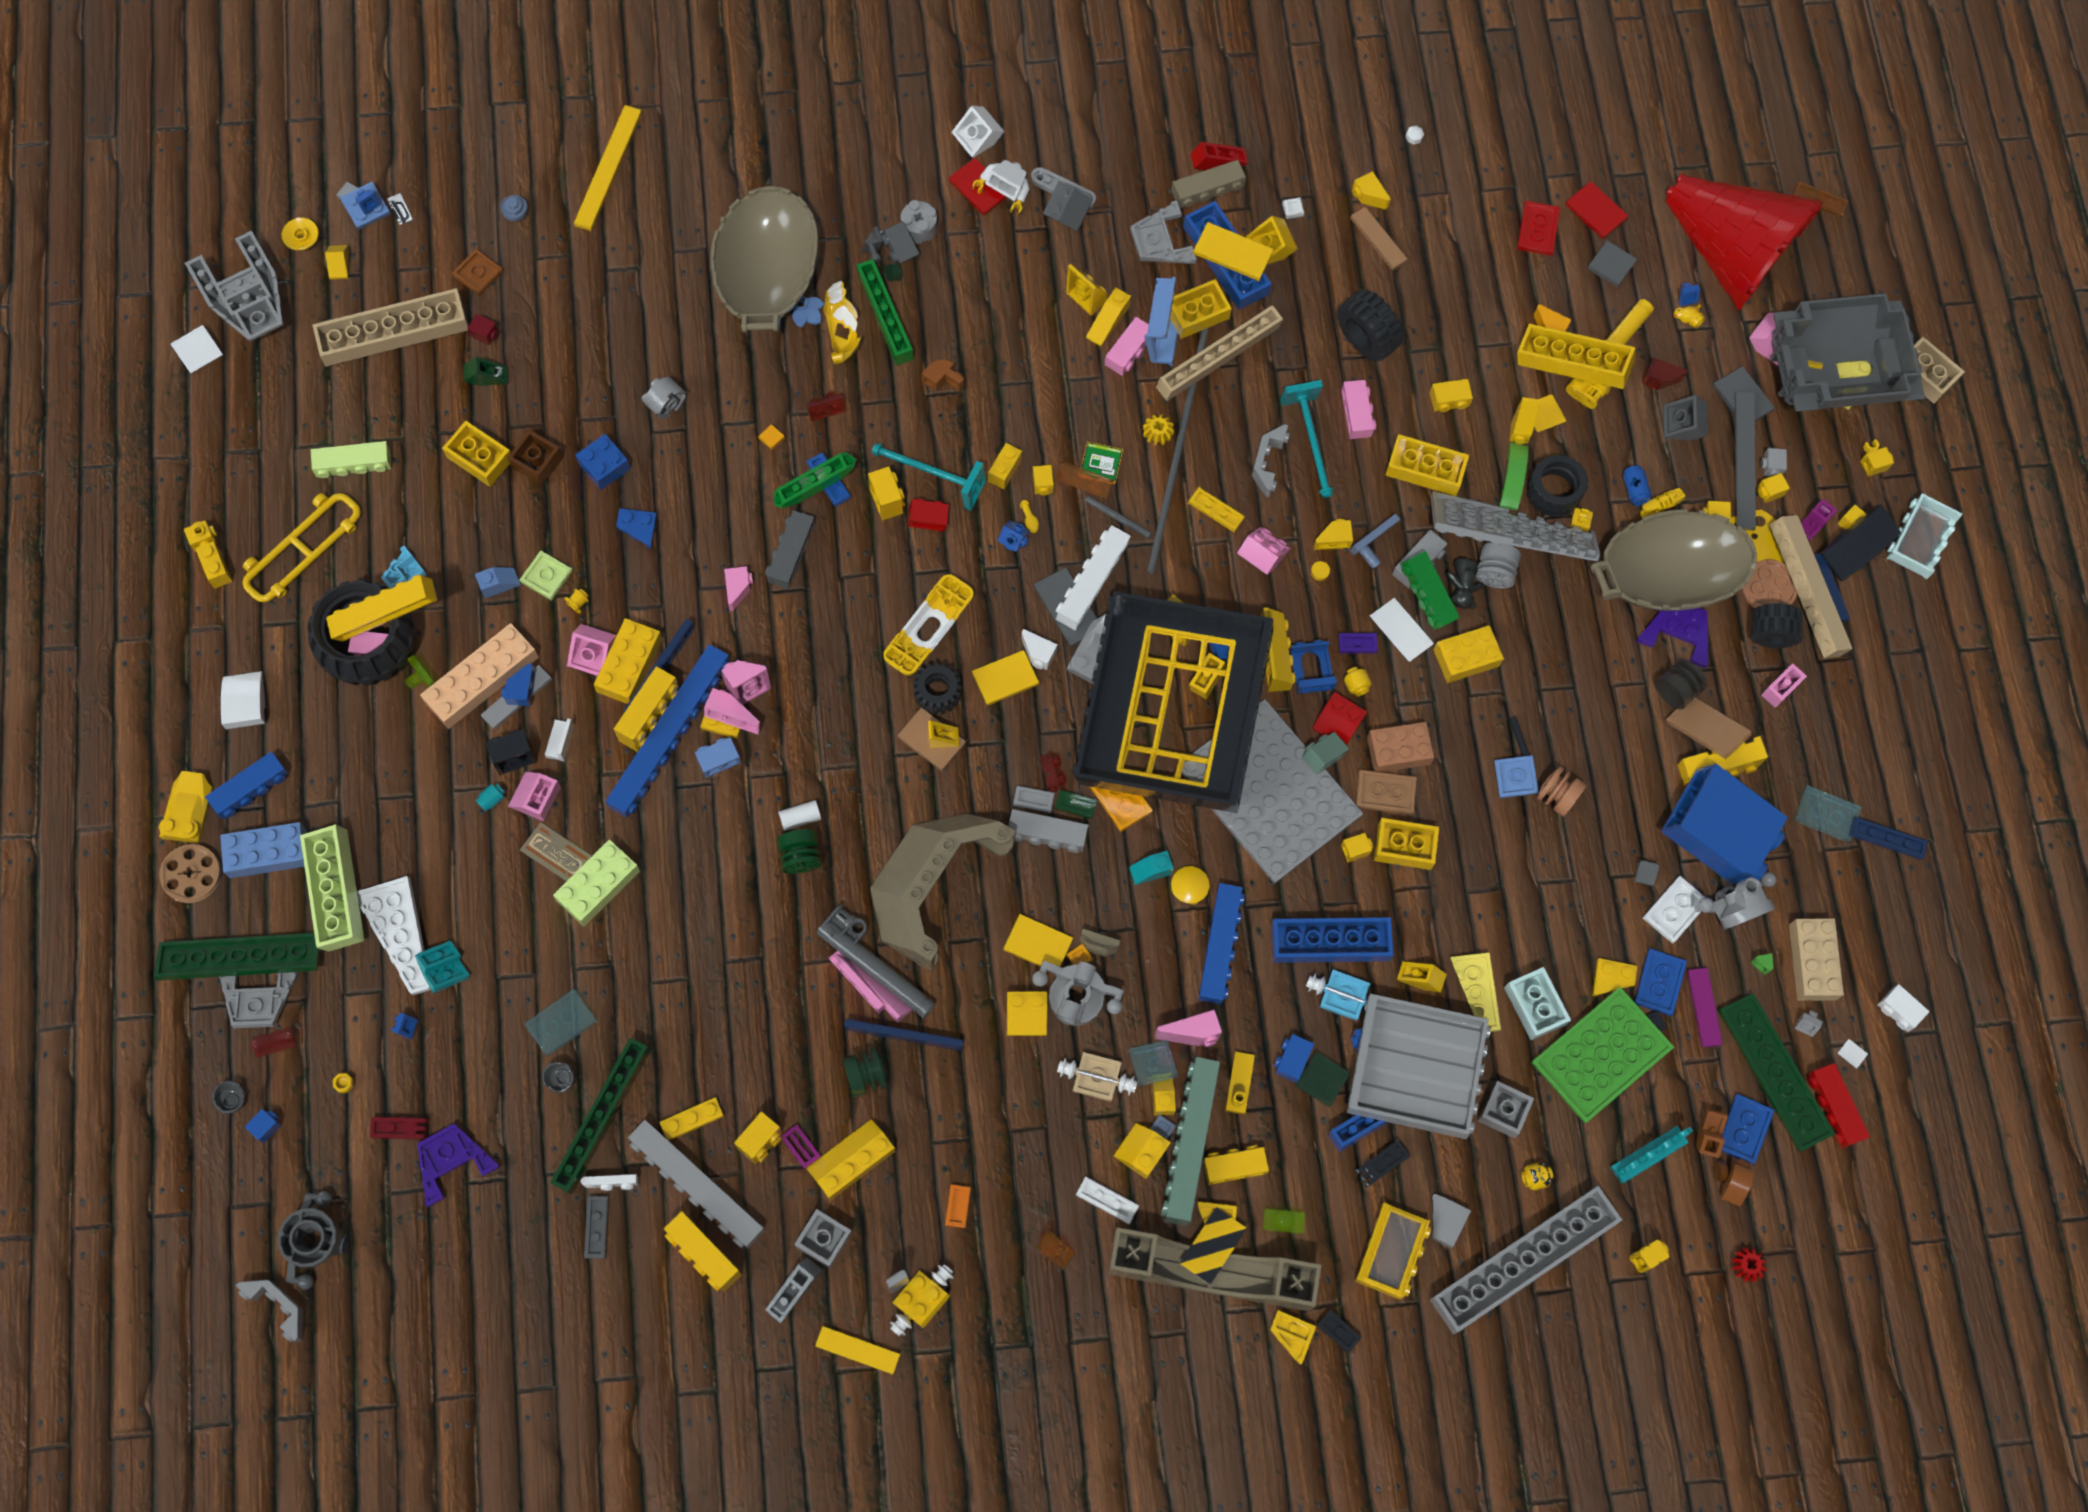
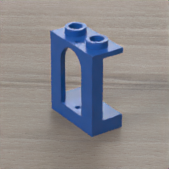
[1290,640,1337,694]

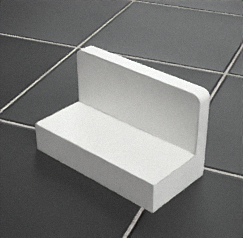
[545,718,575,761]

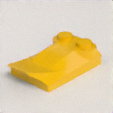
[159,771,214,844]

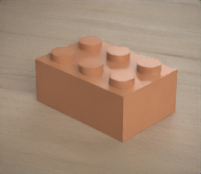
[1367,722,1434,772]

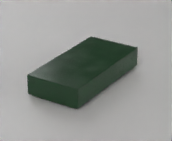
[1055,790,1097,820]

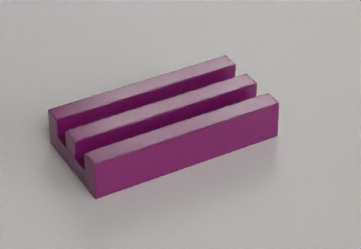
[781,1124,821,1169]

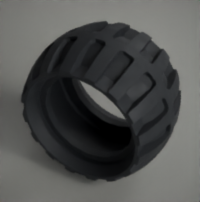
[307,580,416,686]

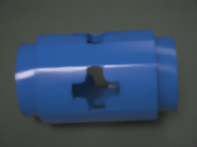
[1623,465,1652,507]

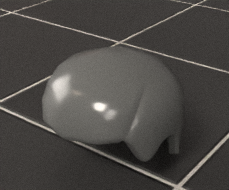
[542,1062,575,1093]
[212,1081,245,1114]

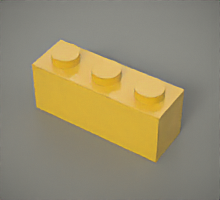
[1203,1145,1269,1185]

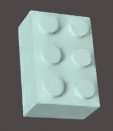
[1504,967,1571,1041]

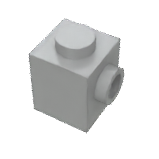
[1760,448,1787,477]

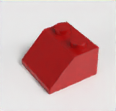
[1312,692,1367,746]

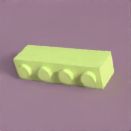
[311,441,391,478]

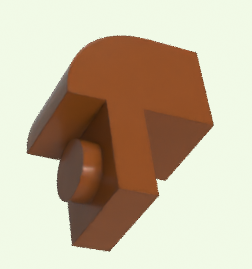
[922,360,964,392]
[1697,1108,1728,1158]
[1721,1157,1754,1207]

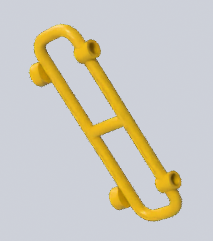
[242,493,361,602]

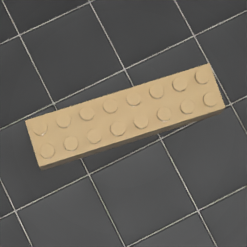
[313,288,468,367]

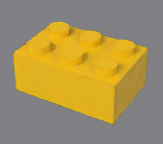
[1170,279,1232,339]
[442,421,511,487]
[1434,625,1504,683]
[1374,818,1439,870]

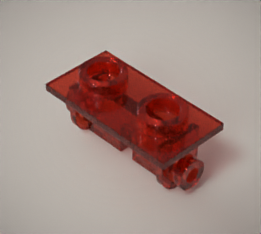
[1040,751,1066,793]
[250,1028,296,1058]

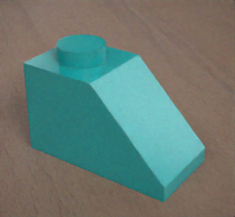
[1129,851,1173,885]

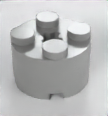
[901,200,937,244]
[641,376,686,419]

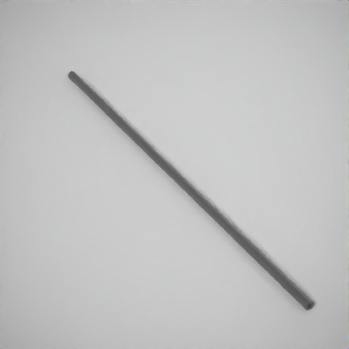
[1147,280,1219,574]

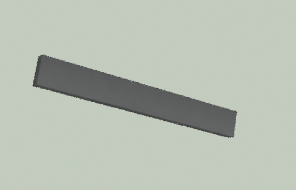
[1735,391,1756,531]

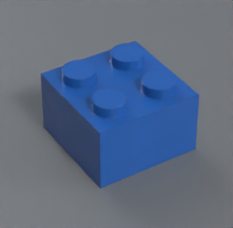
[575,434,630,490]

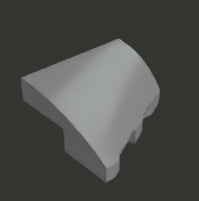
[1432,1194,1471,1249]

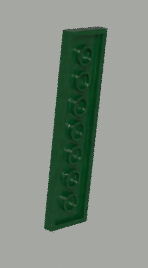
[154,933,320,981]
[1718,993,1835,1152]

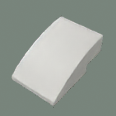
[221,671,266,729]

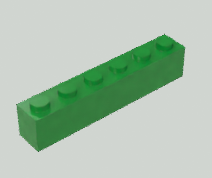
[856,259,913,366]

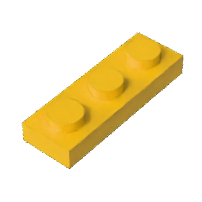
[660,1097,724,1141]

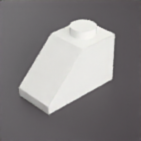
[1021,629,1057,670]

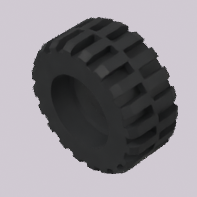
[1337,290,1404,361]

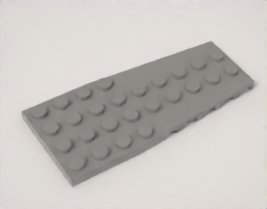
[1431,491,1600,561]

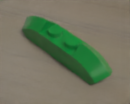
[773,452,856,508]

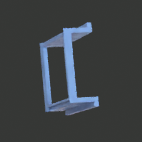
[1144,277,1178,366]

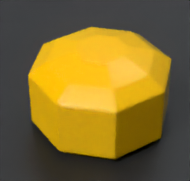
[333,1073,354,1093]

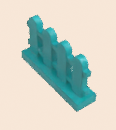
[1610,1126,1693,1184]

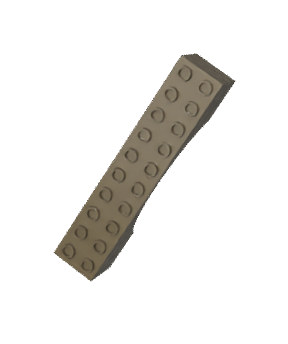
[1107,1228,1321,1311]

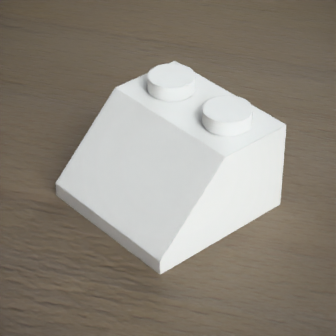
[952,106,1004,157]

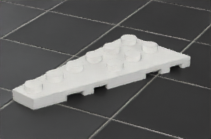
[357,876,431,995]

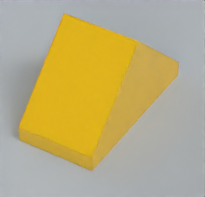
[325,245,349,280]
[928,720,959,748]

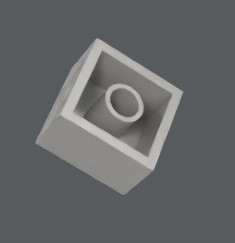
[1477,1081,1534,1138]
[794,1209,852,1269]

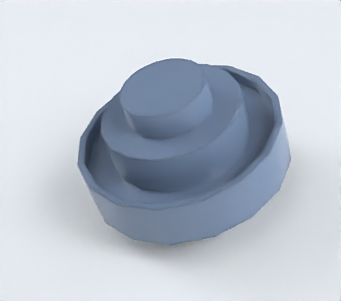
[500,195,528,221]

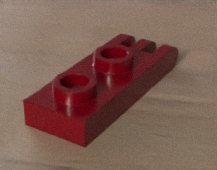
[370,1117,427,1140]

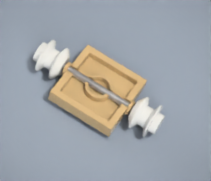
[1057,1052,1137,1102]

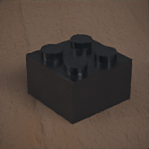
[486,730,537,775]

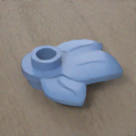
[792,296,824,327]

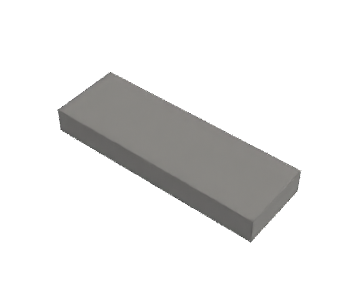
[886,1270,909,1294]

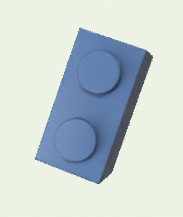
[695,737,741,778]

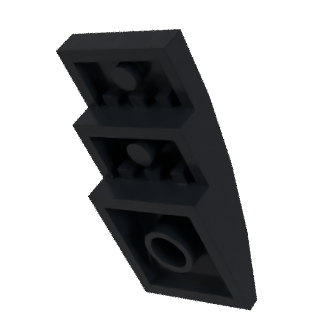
[1821,504,1901,581]

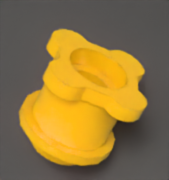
[564,589,589,614]

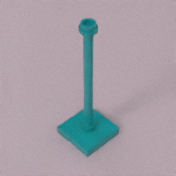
[1280,380,1333,498]
[872,443,987,511]

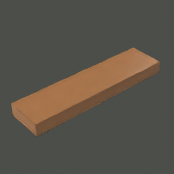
[1350,207,1408,271]

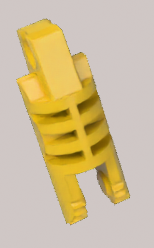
[1640,488,1685,518]

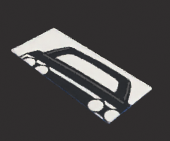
[387,193,413,225]

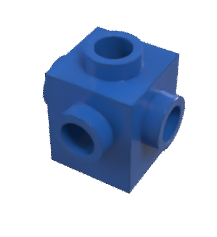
[997,520,1029,552]

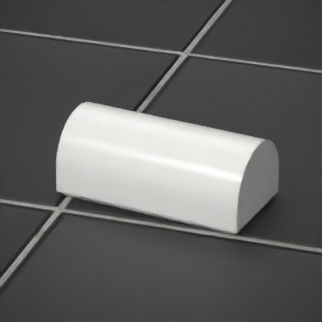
[778,800,821,831]

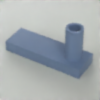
[1349,514,1400,569]

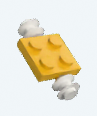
[890,1264,954,1336]

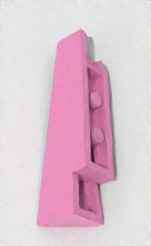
[829,951,912,1023]

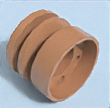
[1537,766,1587,817]

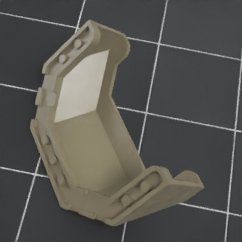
[870,814,1016,972]

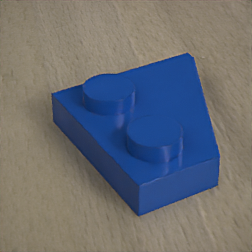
[616,508,657,548]

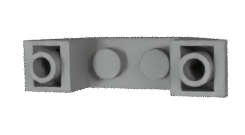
[1252,424,1290,497]
[236,1280,303,1343]

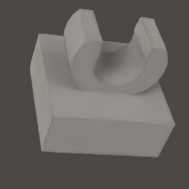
[1794,1010,1823,1037]

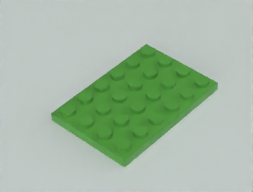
[1531,987,1674,1124]

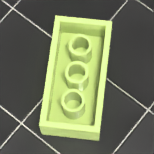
[553,839,640,927]

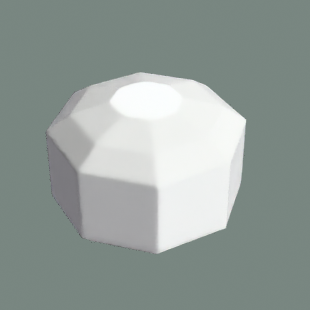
[1406,126,1424,144]

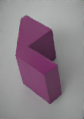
[1801,499,1837,542]

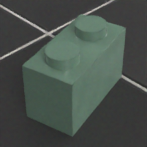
[1302,732,1349,774]

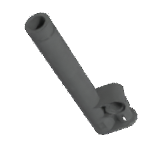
[817,904,936,1019]

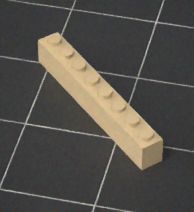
[1156,305,1283,401]
[1770,515,1853,658]

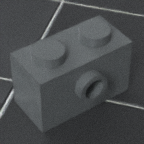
[881,221,919,266]

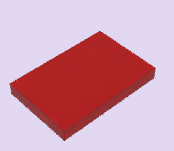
[948,158,1008,216]
[1565,181,1628,239]
[1517,201,1560,256]

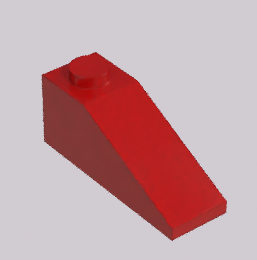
[1190,142,1248,170]

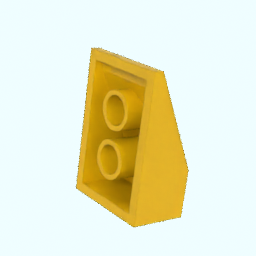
[1066,264,1107,316]

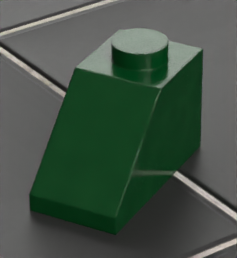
[464,357,508,386]

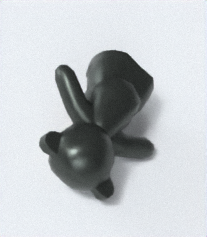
[1447,559,1484,609]

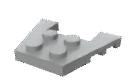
[1130,200,1197,264]
[219,972,298,1028]

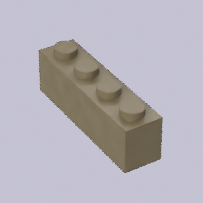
[1171,160,1246,208]

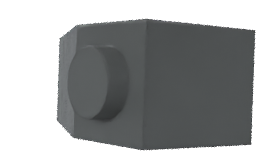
[765,1257,823,1323]

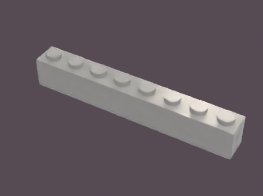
[628,1120,765,1249]

